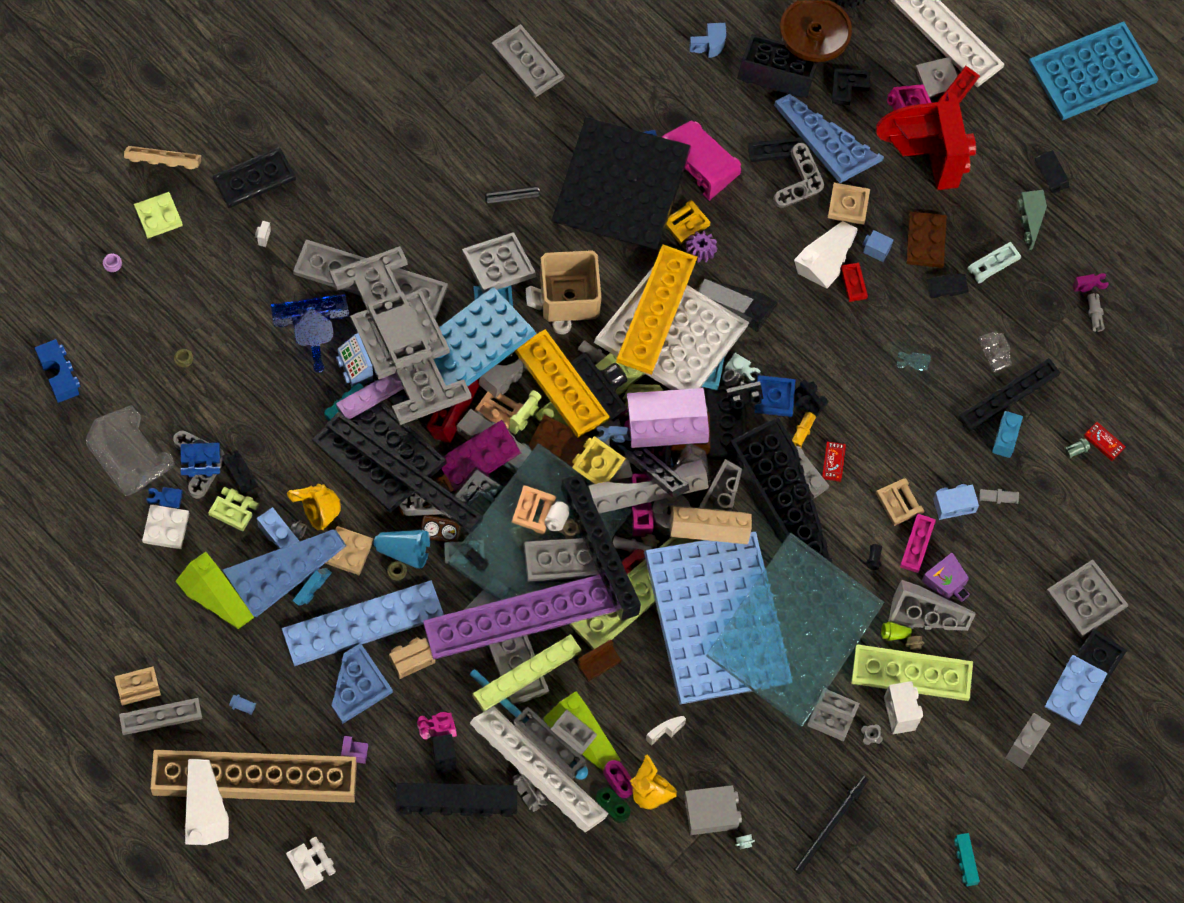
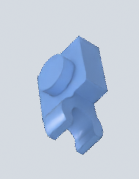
[596,426,631,443]

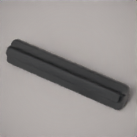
[485,186,539,203]

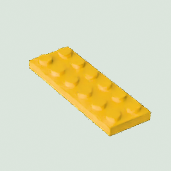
[515,329,610,438]

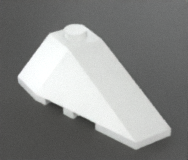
[794,221,858,289]
[185,759,229,845]

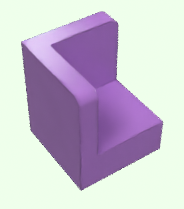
[341,736,368,764]

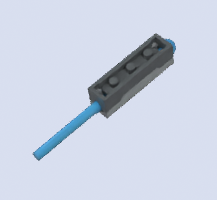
[470,669,588,780]

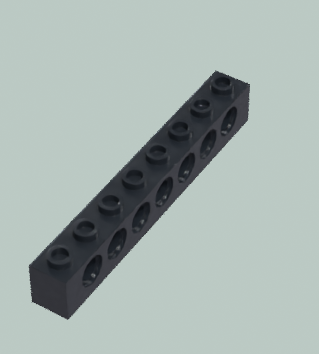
[561,474,641,621]

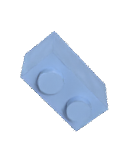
[933,484,979,520]

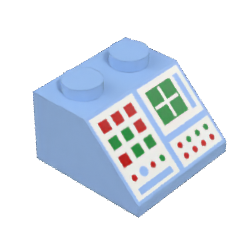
[336,333,373,387]

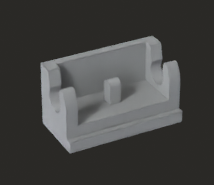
[550,709,597,755]

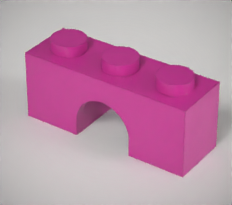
[631,474,653,536]

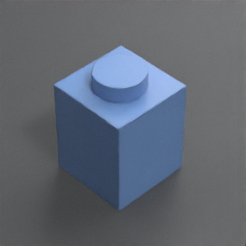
[863,230,893,262]

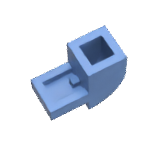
[689,23,726,58]

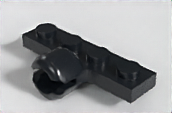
[570,352,628,422]

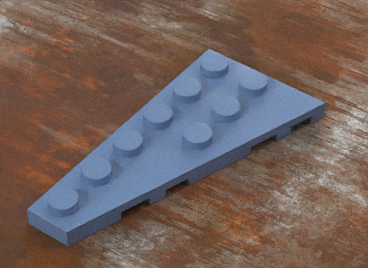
[774,94,884,183]
[223,530,347,617]

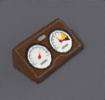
[421,515,462,542]

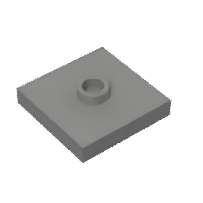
[915,57,957,98]

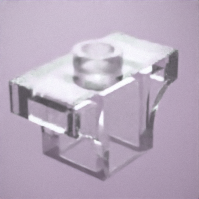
[978,331,1012,372]

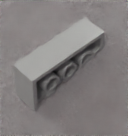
[698,459,742,511]

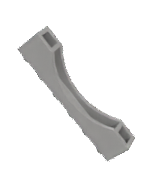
[589,460,709,513]

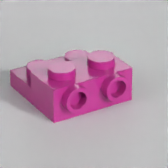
[887,85,932,110]

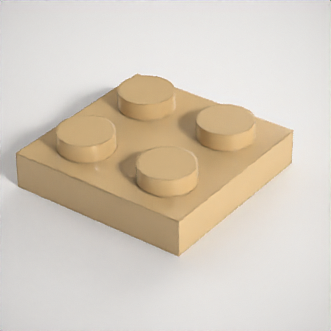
[828,183,870,225]
[325,526,373,576]

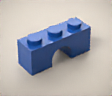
[35,339,81,403]

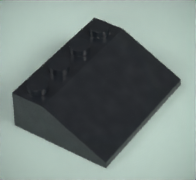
[737,34,818,98]

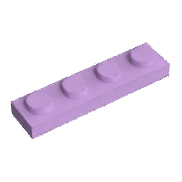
[336,373,404,419]

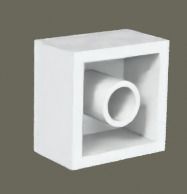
[884,681,923,734]

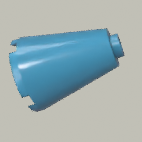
[374,530,430,568]

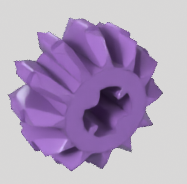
[686,231,717,263]

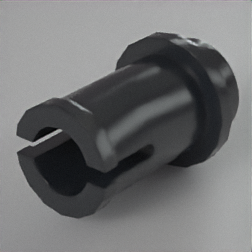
[866,544,882,570]
[464,547,489,572]

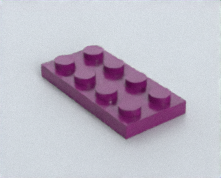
[442,420,522,491]

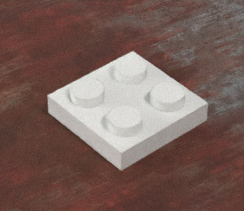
[142,505,189,549]

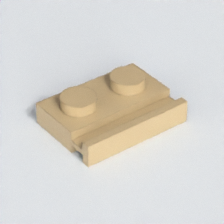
[114,666,161,705]

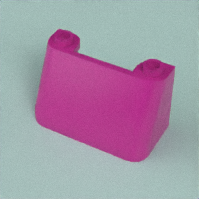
[662,121,741,201]

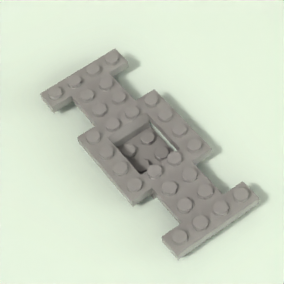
[330,246,471,425]

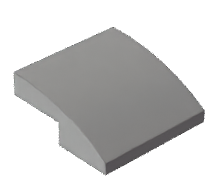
[807,688,860,741]

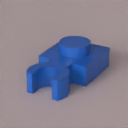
[147,487,183,509]

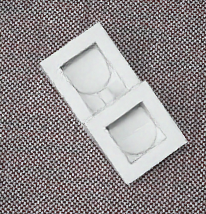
[646,716,686,746]

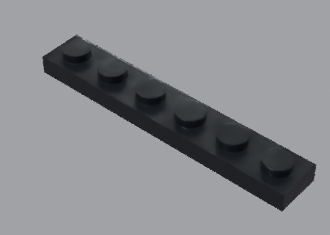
[958,358,1061,432]
[611,440,690,498]

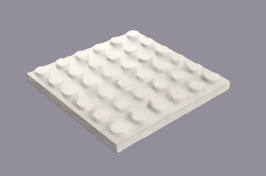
[594,266,749,390]

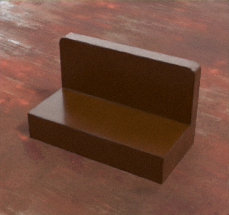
[577,640,621,682]

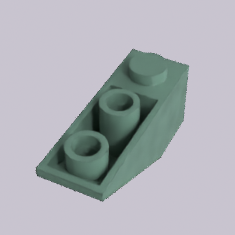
[1017,190,1047,250]

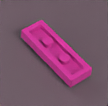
[900,514,936,573]

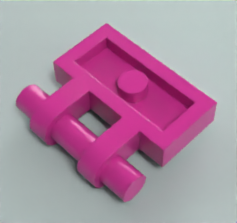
[417,712,457,739]

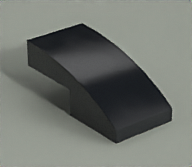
[927,274,969,299]

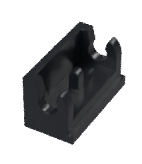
[1035,150,1069,193]
[222,450,258,495]

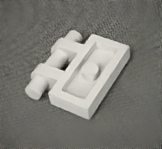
[286,837,336,890]

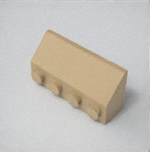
[670,505,752,544]

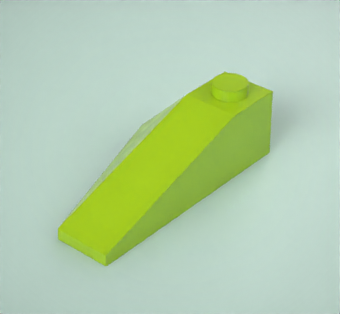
[176,552,254,629]
[543,691,621,771]

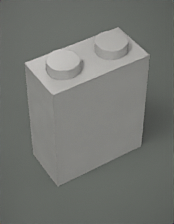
[1006,713,1051,769]
[684,785,742,835]

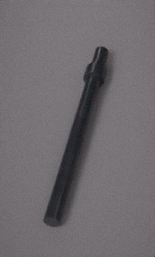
[794,775,869,874]

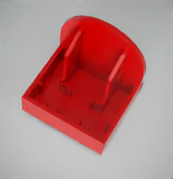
[876,92,976,190]

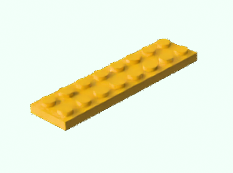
[616,244,697,375]

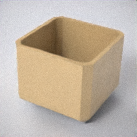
[540,251,601,322]

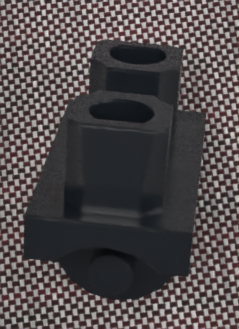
[726,380,764,409]
[795,380,829,417]

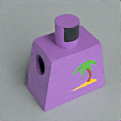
[922,553,970,602]

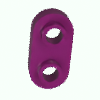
[603,760,633,798]

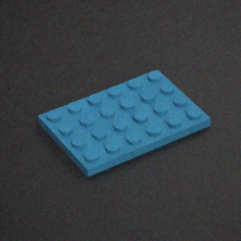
[1028,21,1158,120]
[433,287,536,387]

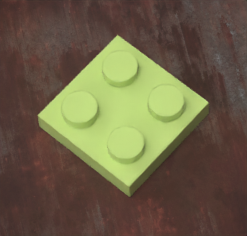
[134,192,183,239]

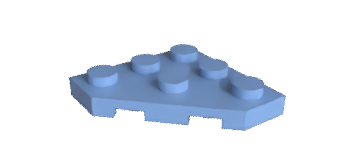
[332,643,393,724]

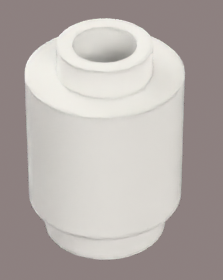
[545,502,569,531]

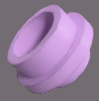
[103,254,122,272]

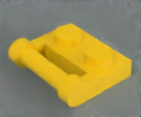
[665,200,711,245]

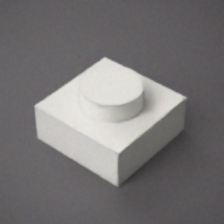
[255,221,271,247]
[526,286,543,310]

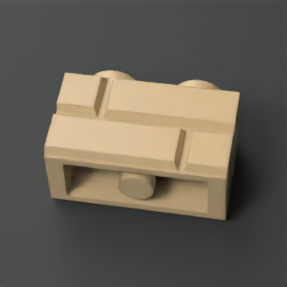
[389,638,435,679]

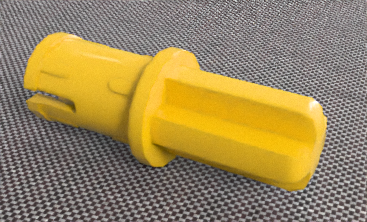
[792,412,816,448]

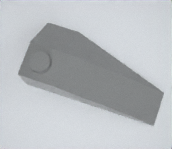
[888,580,976,631]

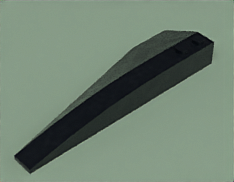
[725,417,844,608]

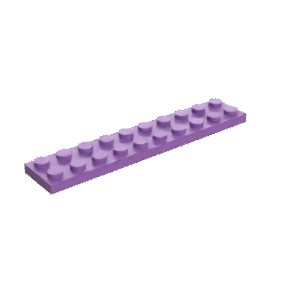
[423,575,617,660]

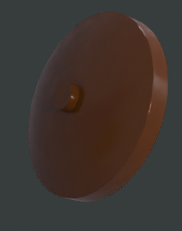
[779,0,852,62]

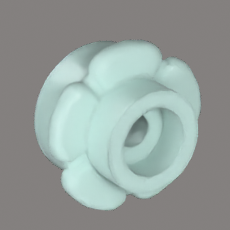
[735,834,755,849]

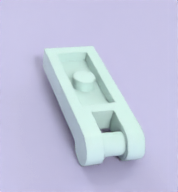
[967,242,1021,283]

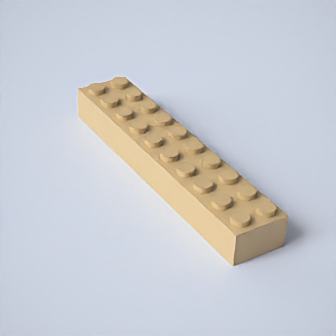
[151,750,357,803]

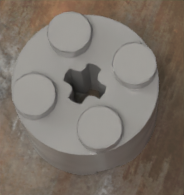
[652,495,691,536]

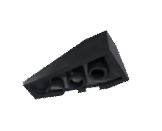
[696,279,778,332]

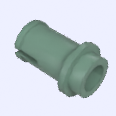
[1064,438,1090,458]

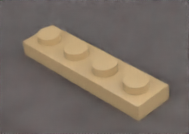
[124,146,201,169]

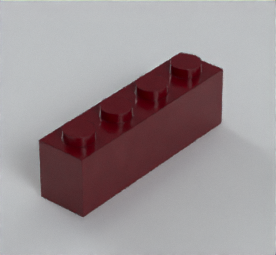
[427,378,480,443]

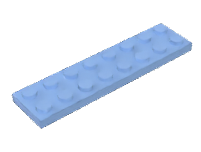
[282,580,444,666]

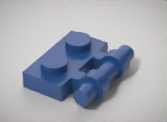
[181,443,220,477]

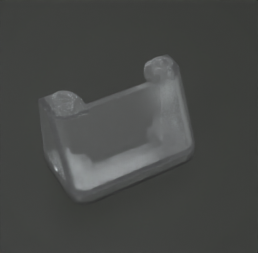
[86,405,175,496]

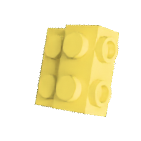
[572,436,626,484]

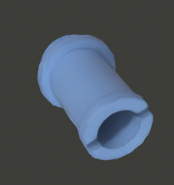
[229,694,256,715]

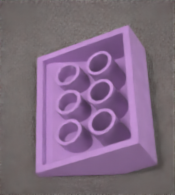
[627,388,709,448]

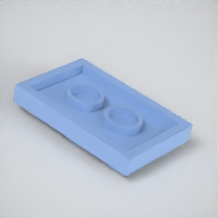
[1045,655,1107,726]

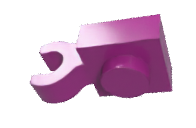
[1073,273,1109,292]

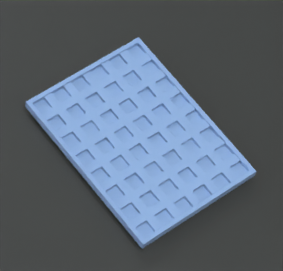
[644,532,792,705]

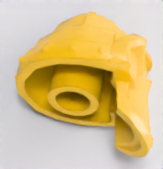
[287,484,341,530]
[630,754,677,810]

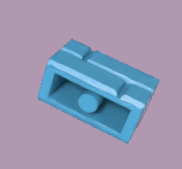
[992,411,1023,458]

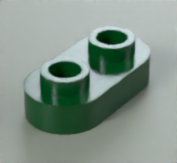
[596,788,630,823]

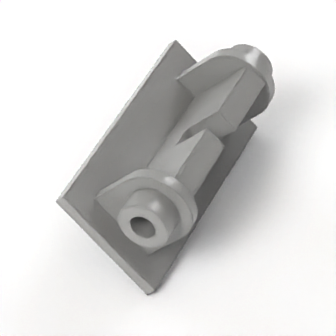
[512,772,548,812]

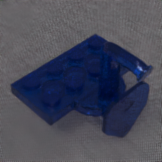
[271,294,349,373]

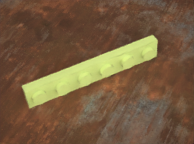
[472,634,582,712]

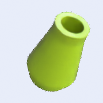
[881,622,912,641]

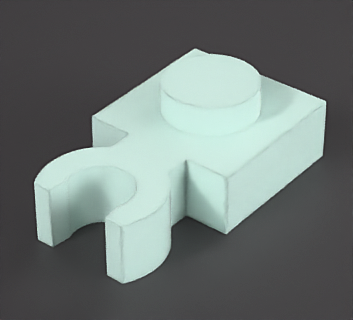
[725,353,761,383]

